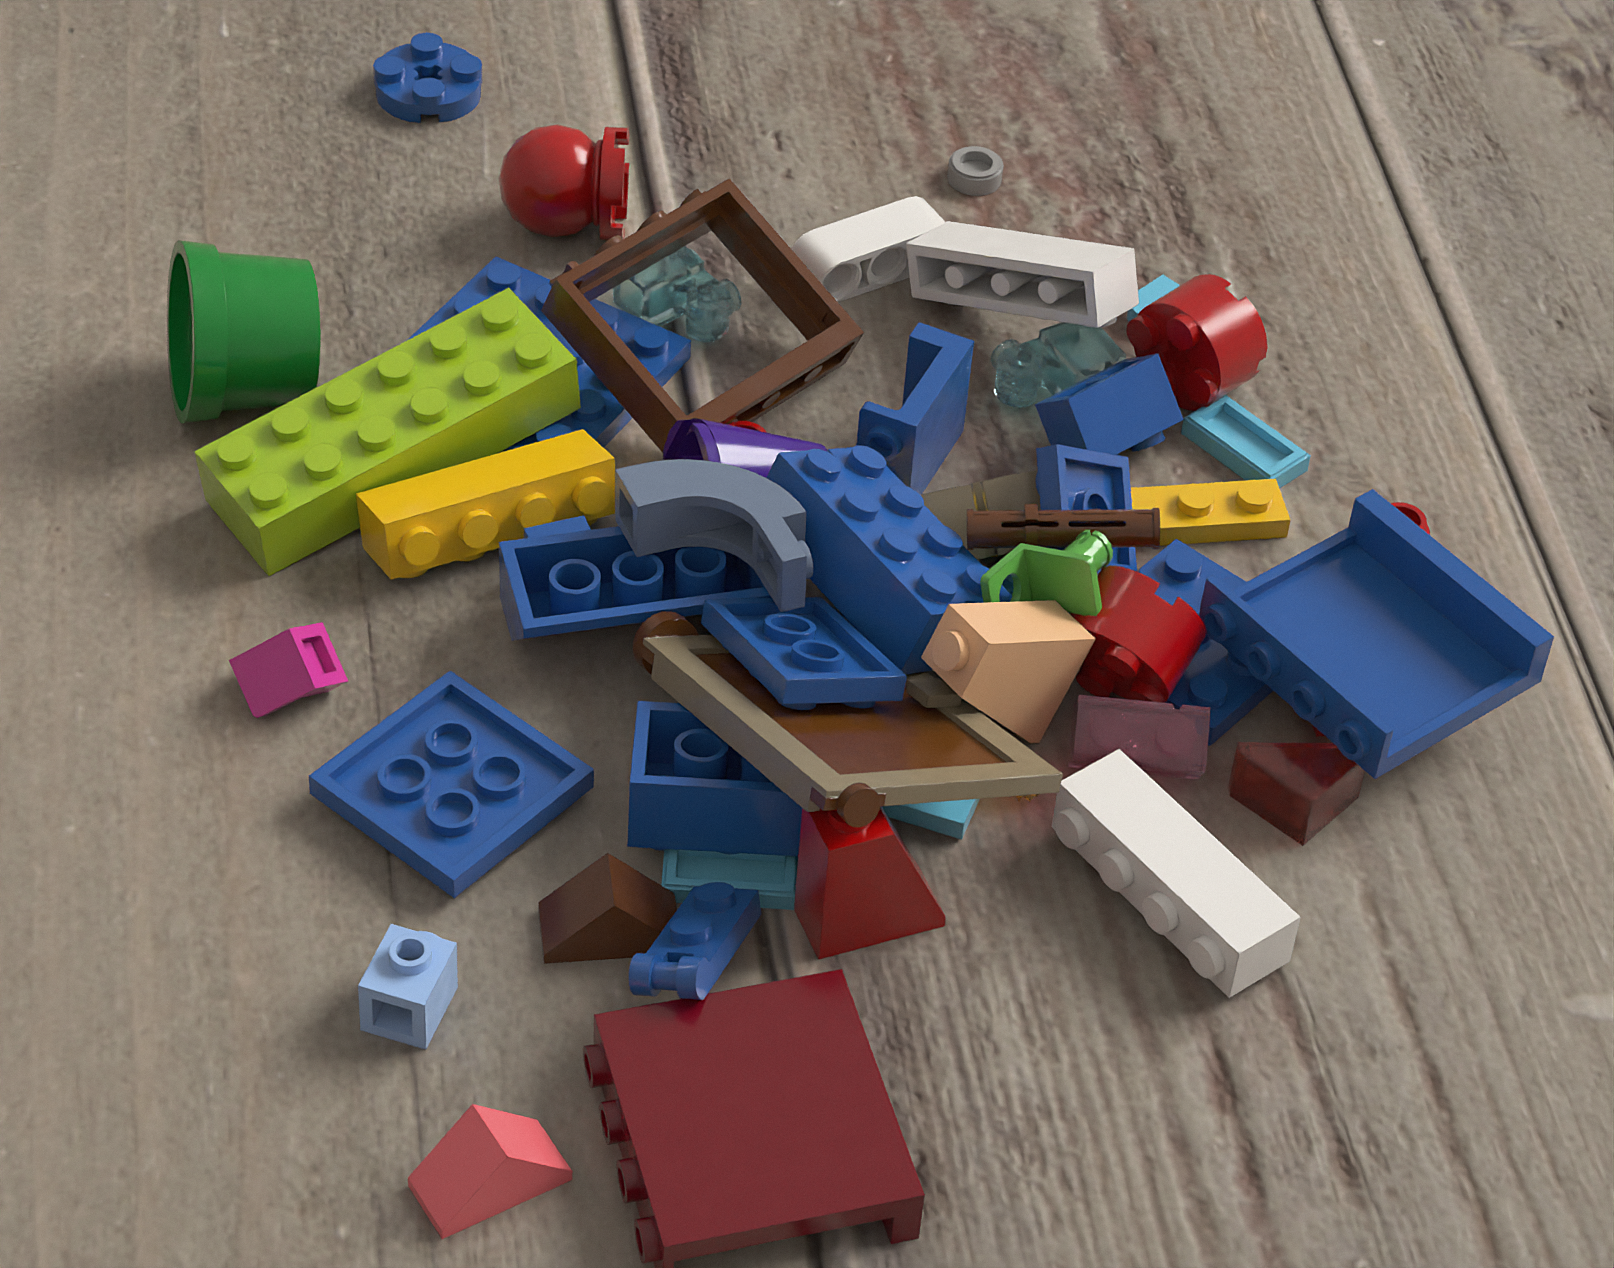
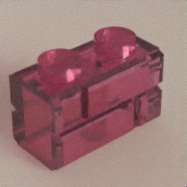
[1068,695,1210,780]

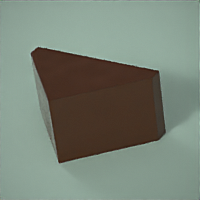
[538,853,677,964]

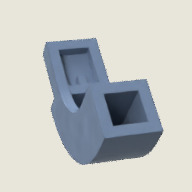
[615,459,813,612]

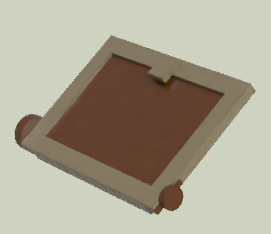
[633,611,1063,827]

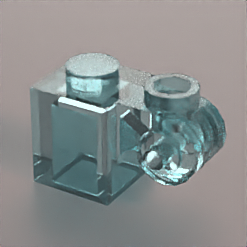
[613,246,742,342]
[990,322,1127,408]

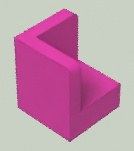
[229,622,348,718]

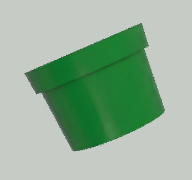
[167,240,321,423]

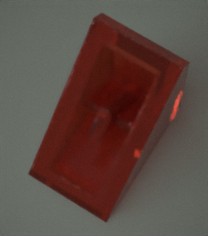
[1228,742,1365,846]

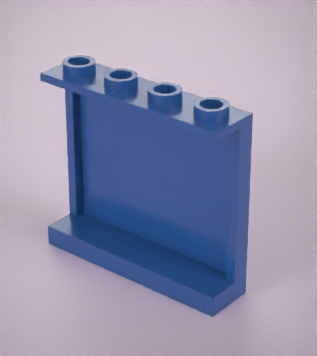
[1199,489,1554,779]

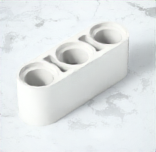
[791,196,945,302]

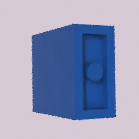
[856,322,974,494]

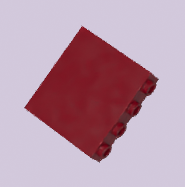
[583,969,925,1268]

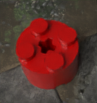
[1126,274,1268,411]
[1069,565,1207,714]

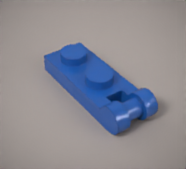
[629,882,761,1000]

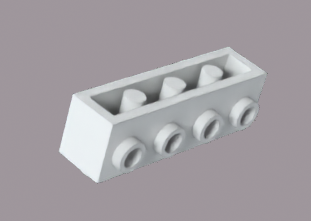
[906,221,1139,328]
[1051,749,1301,998]

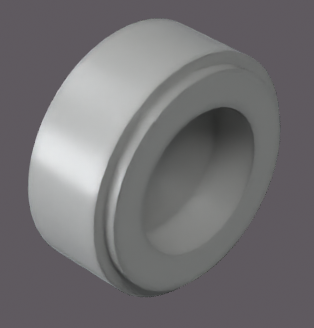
[947,146,1004,196]

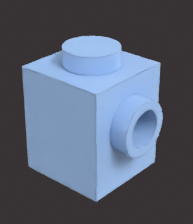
[358,924,458,1050]

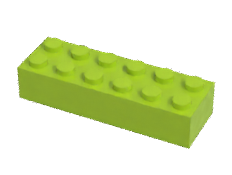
[194,288,581,576]

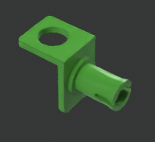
[980,529,1113,616]

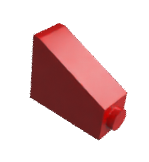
[794,806,946,960]

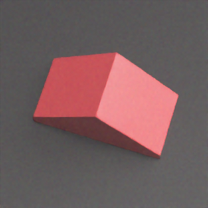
[408,1104,573,1239]

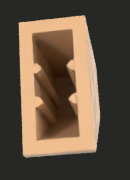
[921,600,1095,743]

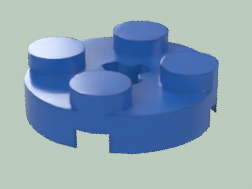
[373,32,482,123]

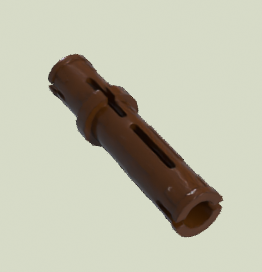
[967,504,1160,550]

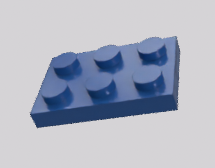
[701,597,907,710]

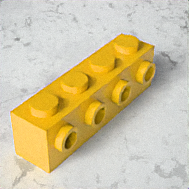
[356,429,616,580]

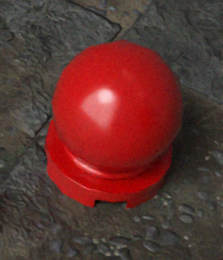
[498,124,629,240]

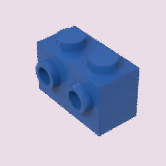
[1035,354,1184,455]

